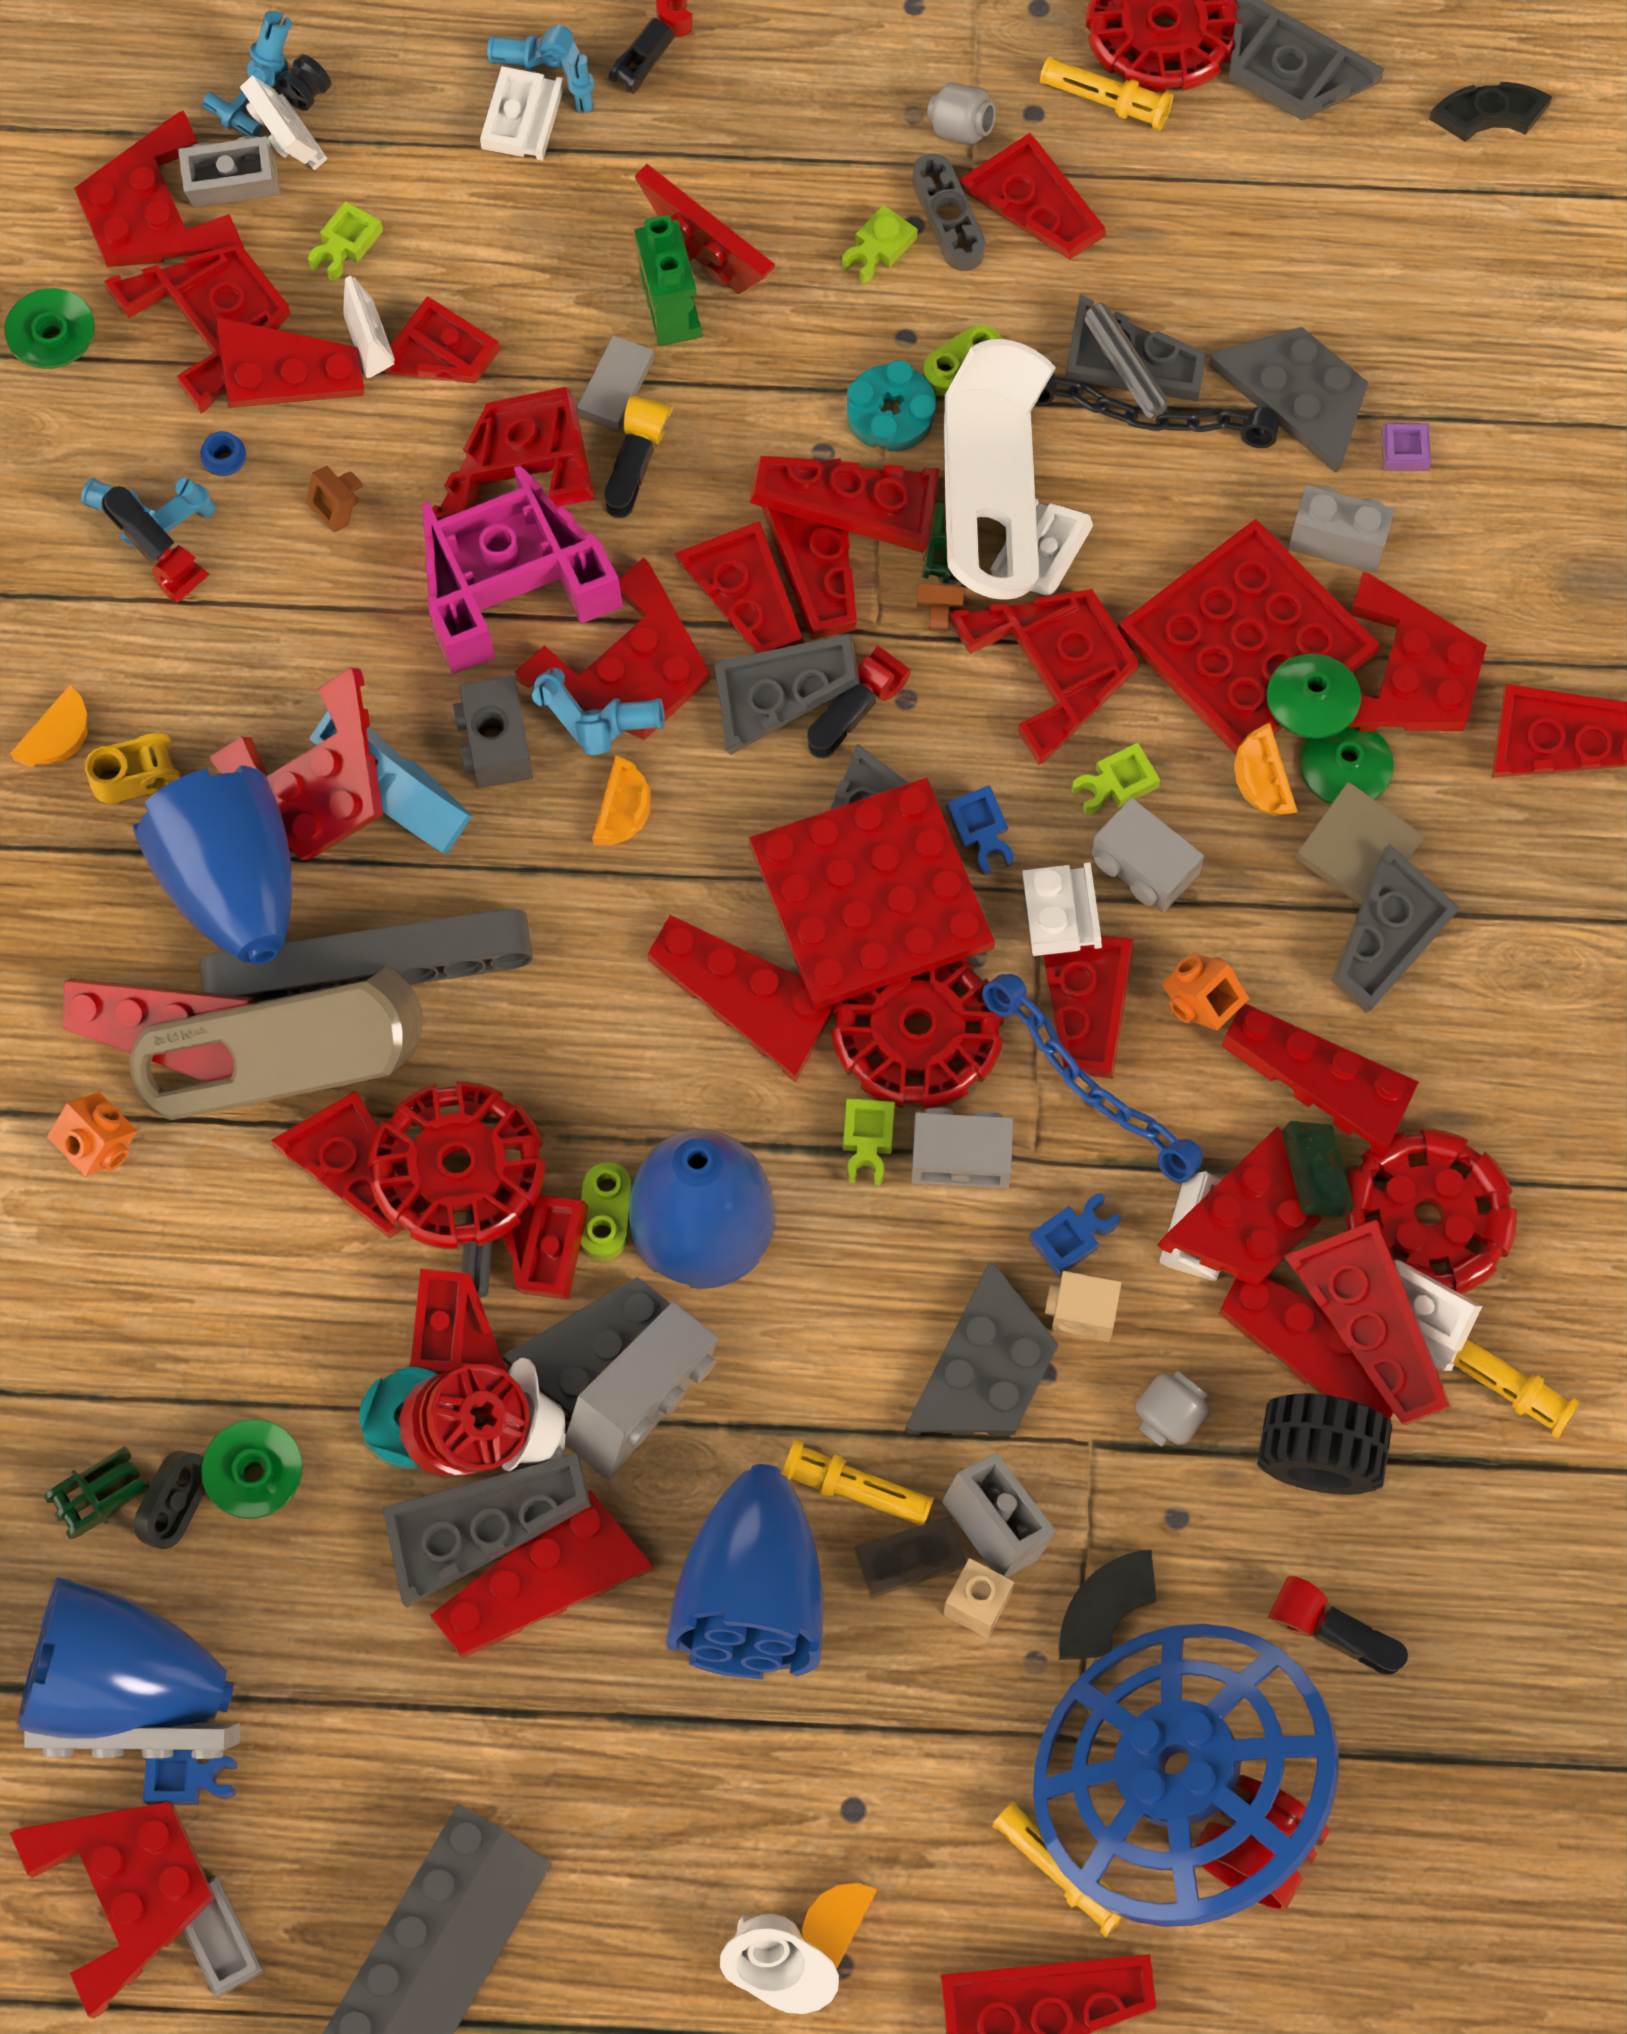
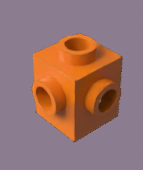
[1161,952,1250,1030]
[47,1091,137,1177]

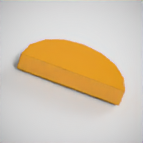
[10,685,88,767]
[1234,723,1298,816]
[592,755,651,846]
[801,1883,878,1970]

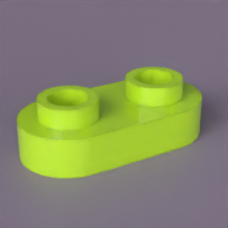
[923,325,1002,397]
[580,1162,632,1261]

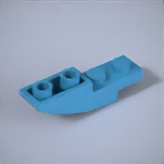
[309,710,473,854]

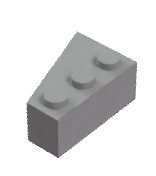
[565,1302,719,1481]

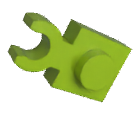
[308,201,383,282]
[842,205,918,284]
[1071,743,1161,815]
[843,1099,895,1186]

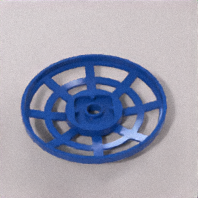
[1033,1624,1339,1927]

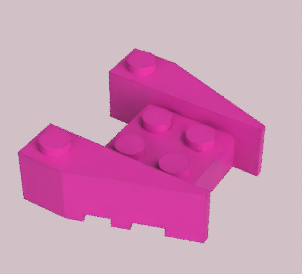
[422,465,623,675]

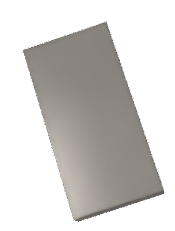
[577,336,655,431]
[183,1877,264,1998]

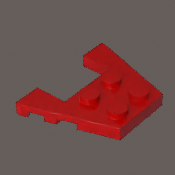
[74,110,244,267]
[104,243,291,414]
[432,387,594,520]
[515,557,710,740]
[1348,572,1487,732]
[950,589,1139,765]
[209,667,383,860]
[10,1802,215,2019]

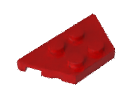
[635,163,775,294]
[1157,1126,1322,1286]

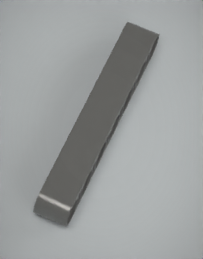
[199,909,533,1003]

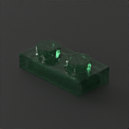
[1281,1121,1354,1218]

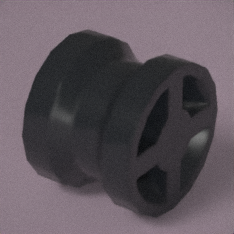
[275,54,332,111]

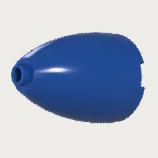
[133,765,292,965]
[629,1129,776,1289]
[666,1464,823,1680]
[17,1577,234,1739]

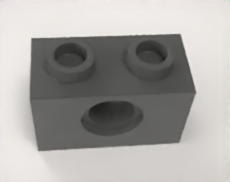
[453,675,533,788]

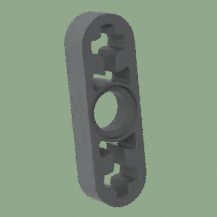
[913,154,985,271]

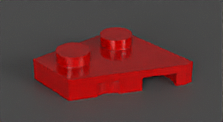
[382,296,501,383]
[496,1191,589,1300]
[410,1268,506,1371]

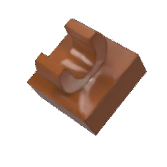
[306,466,363,532]
[917,584,964,632]

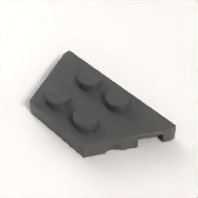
[1228,0,1384,121]
[1209,327,1368,473]
[905,1262,1058,1435]

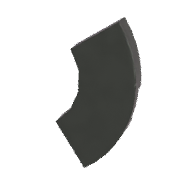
[1429,82,1552,142]
[1058,1550,1156,1660]

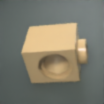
[1045,1271,1122,1343]
[944,1558,1014,1639]

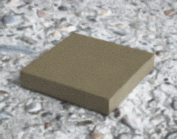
[1294,782,1425,905]

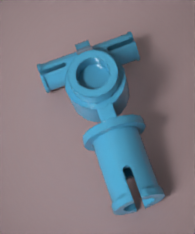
[202,11,292,136]
[487,25,594,113]
[81,477,216,548]
[532,668,665,755]

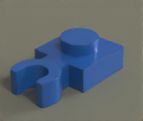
[945,785,1014,876]
[1029,1193,1121,1277]
[143,1750,238,1805]

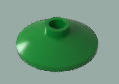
[4,288,95,369]
[1267,654,1361,739]
[1300,727,1394,805]
[201,1419,303,1519]

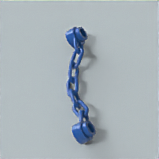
[983,974,1202,1183]

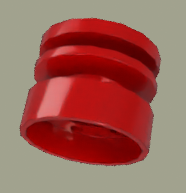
[399,1364,530,1478]
[1194,1775,1330,1912]

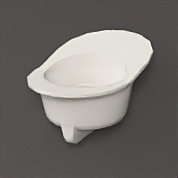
[501,1358,566,1471]
[720,1914,839,2014]

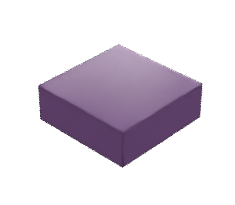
[1381,423,1431,471]

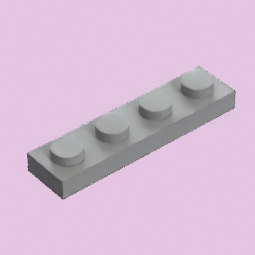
[24,1722,240,1759]

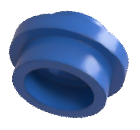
[200,431,246,476]

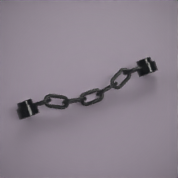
[1035,372,1279,448]

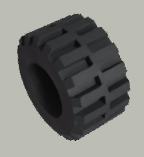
[1257,1393,1392,1495]

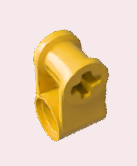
[85,733,181,804]

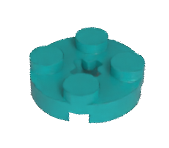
[847,360,936,452]
[359,1367,436,1469]

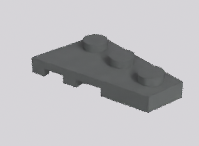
[1065,295,1206,401]

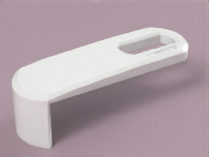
[944,339,1056,599]

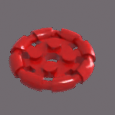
[1085,0,1242,93]
[831,959,1004,1109]
[368,1081,546,1249]
[1340,1129,1517,1294]

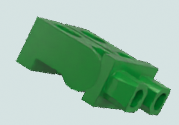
[634,215,702,346]

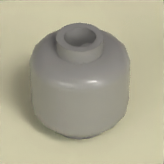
[927,82,996,145]
[1135,1370,1209,1447]

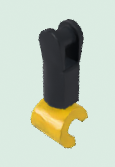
[604,395,674,518]

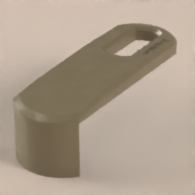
[130,966,423,1120]

